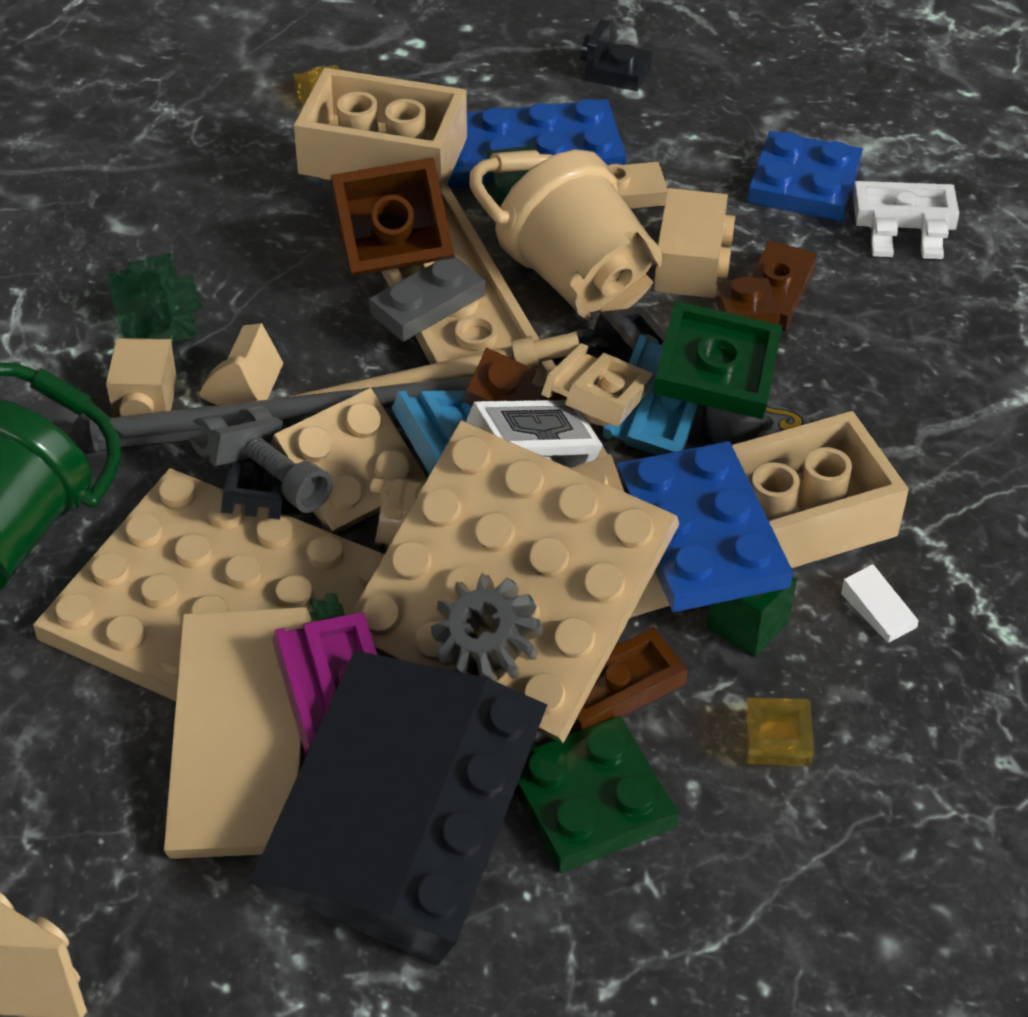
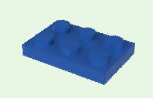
[617,441,793,612]

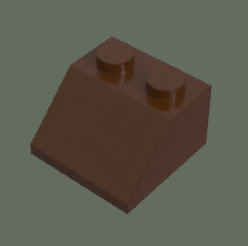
[331,157,455,276]

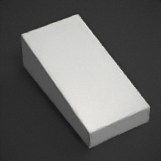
[841,565,919,643]

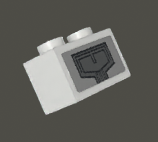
[466,400,603,468]

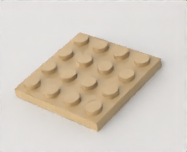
[350,420,679,743]

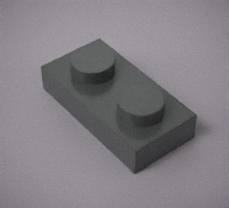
[369,256,485,342]

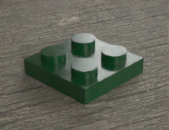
[652,301,782,419]
[515,716,679,874]

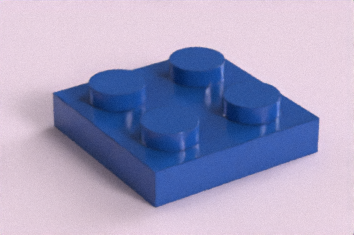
[747,131,863,222]

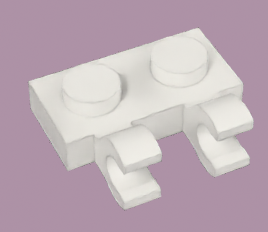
[853,181,959,259]

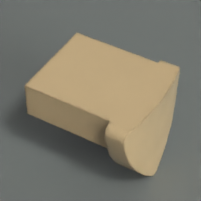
[199,323,283,405]

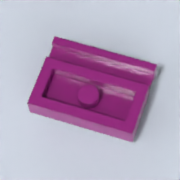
[272,612,377,756]

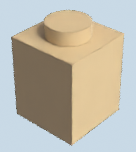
[106,338,177,417]

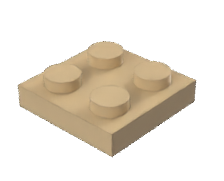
[271,388,427,535]

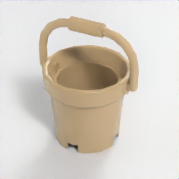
[470,149,663,321]

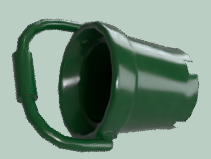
[0,362,122,591]

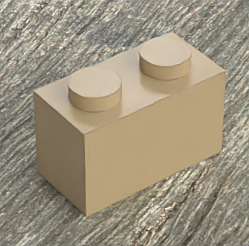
[654,188,735,298]

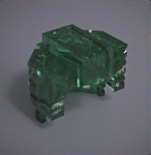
[107,252,202,344]

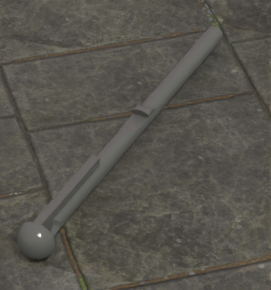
[72,376,473,452]

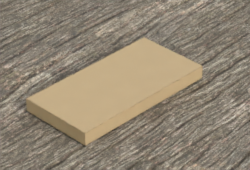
[164,607,311,859]

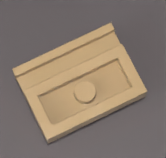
[541,343,654,427]

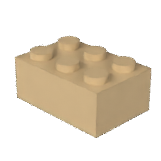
[294,68,467,195]

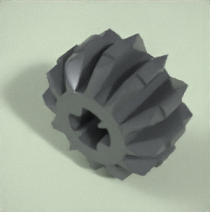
[431,573,543,681]

